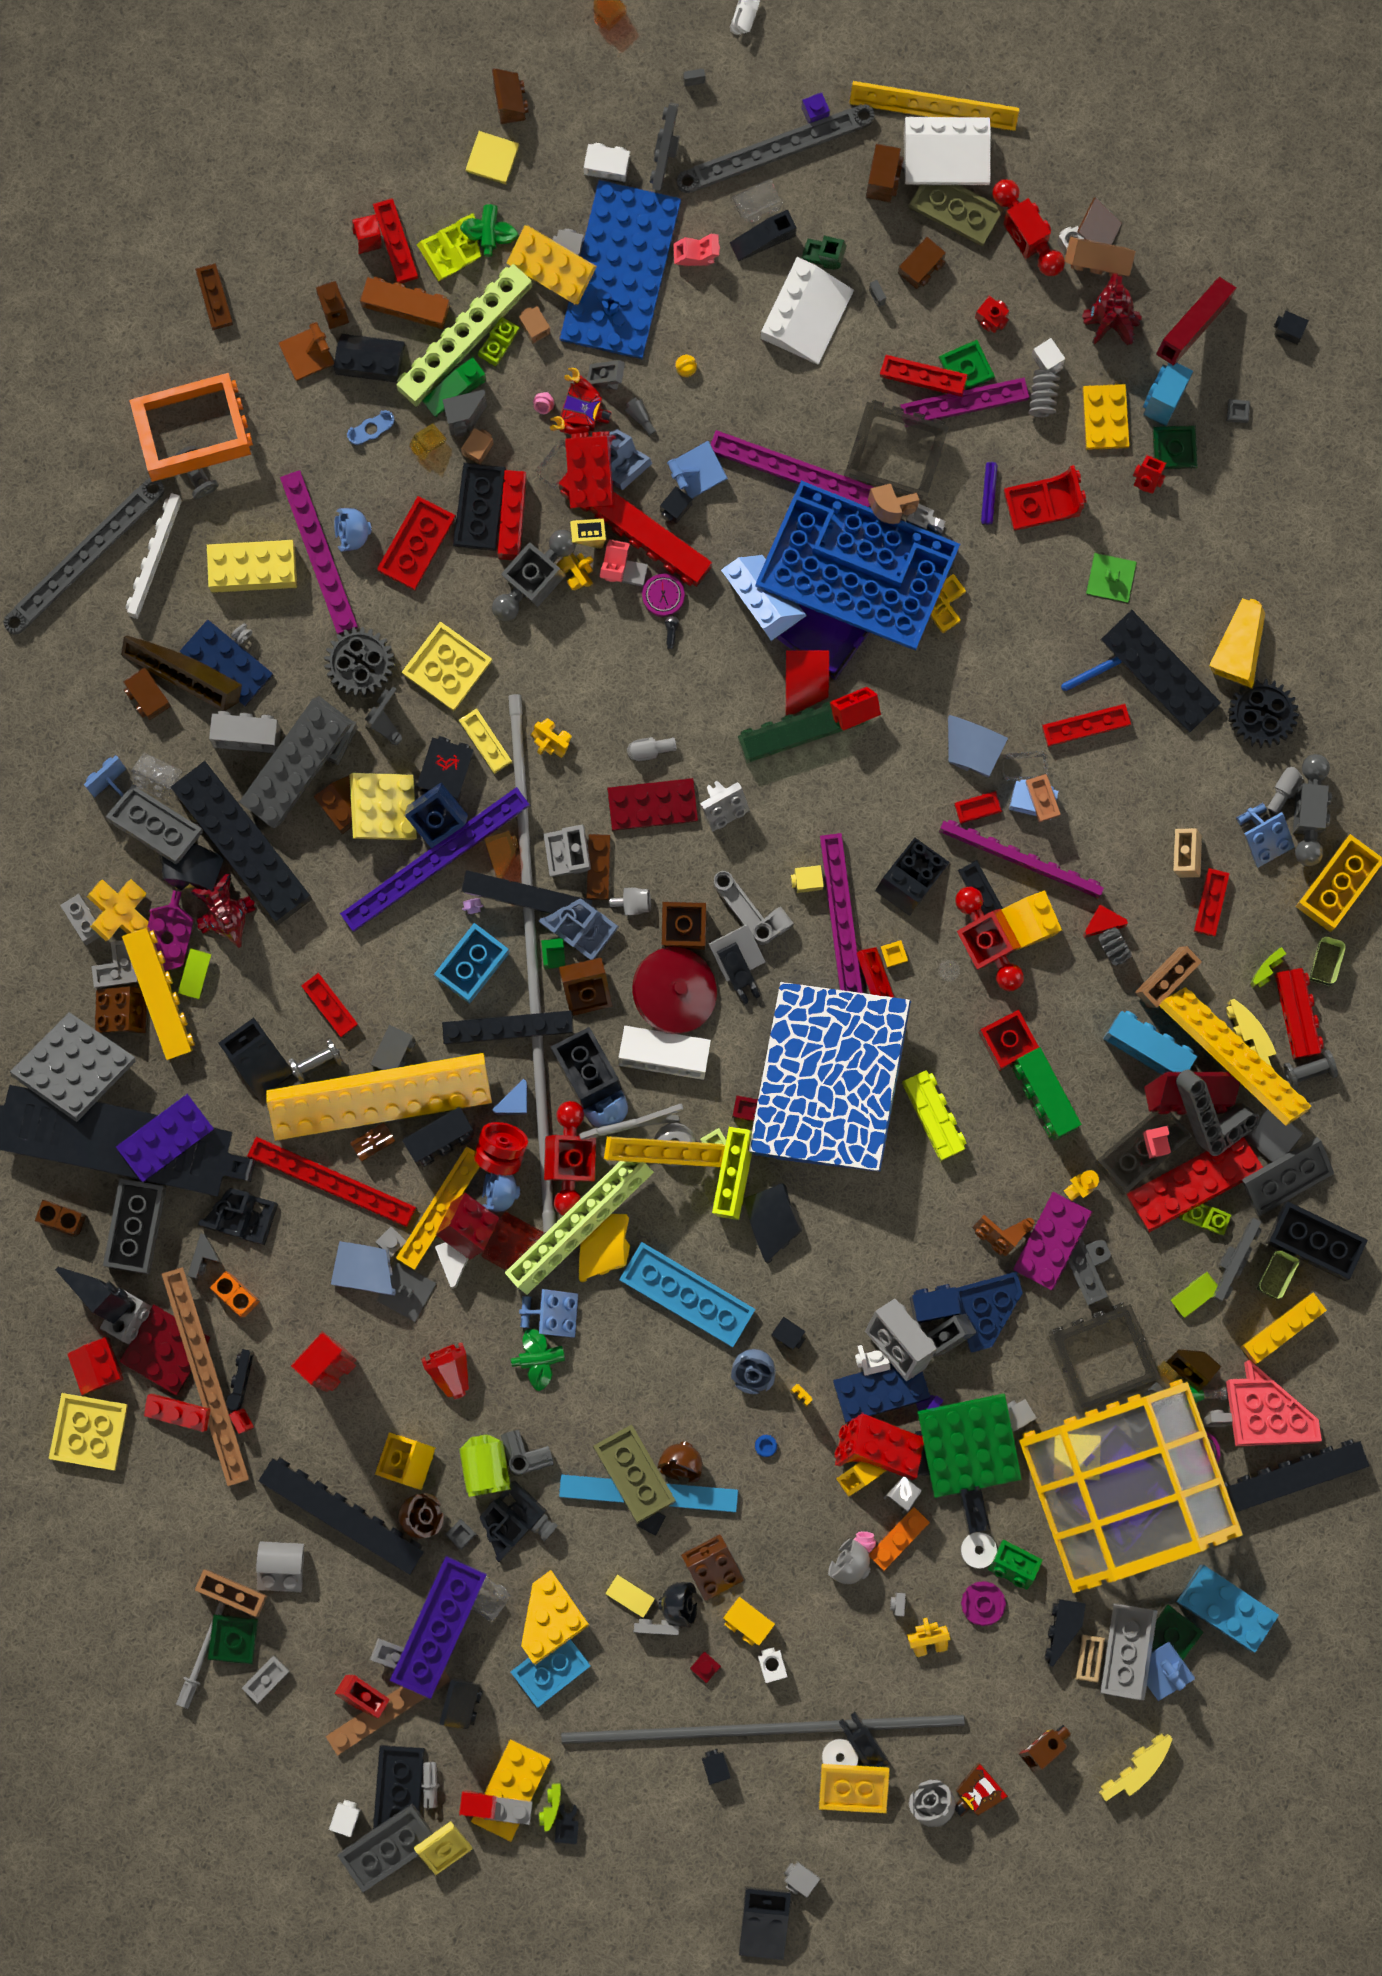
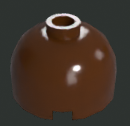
[657,1442,703,1483]
[398,1493,444,1538]

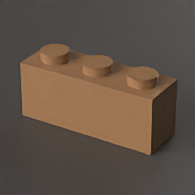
[1065,236,1136,276]
[1135,946,1201,1008]
[195,1569,268,1617]

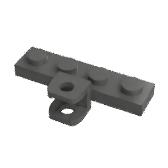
[650,102,680,191]
[1212,1218,1262,1302]
[1068,1237,1111,1305]

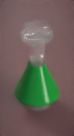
[1176,1385,1227,1409]

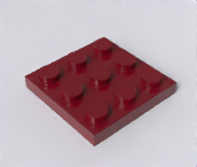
[119,1305,211,1395]

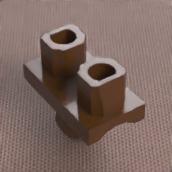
[350,1122,396,1162]

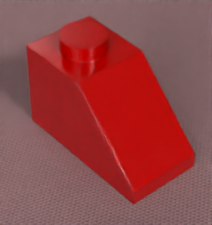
[334,1675,390,1719]

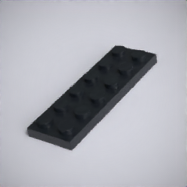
[1100,610,1221,733]

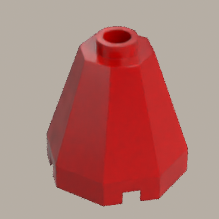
[421,1342,469,1399]

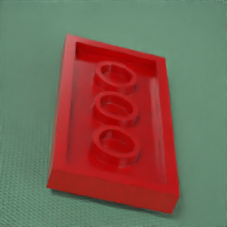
[377,496,456,591]

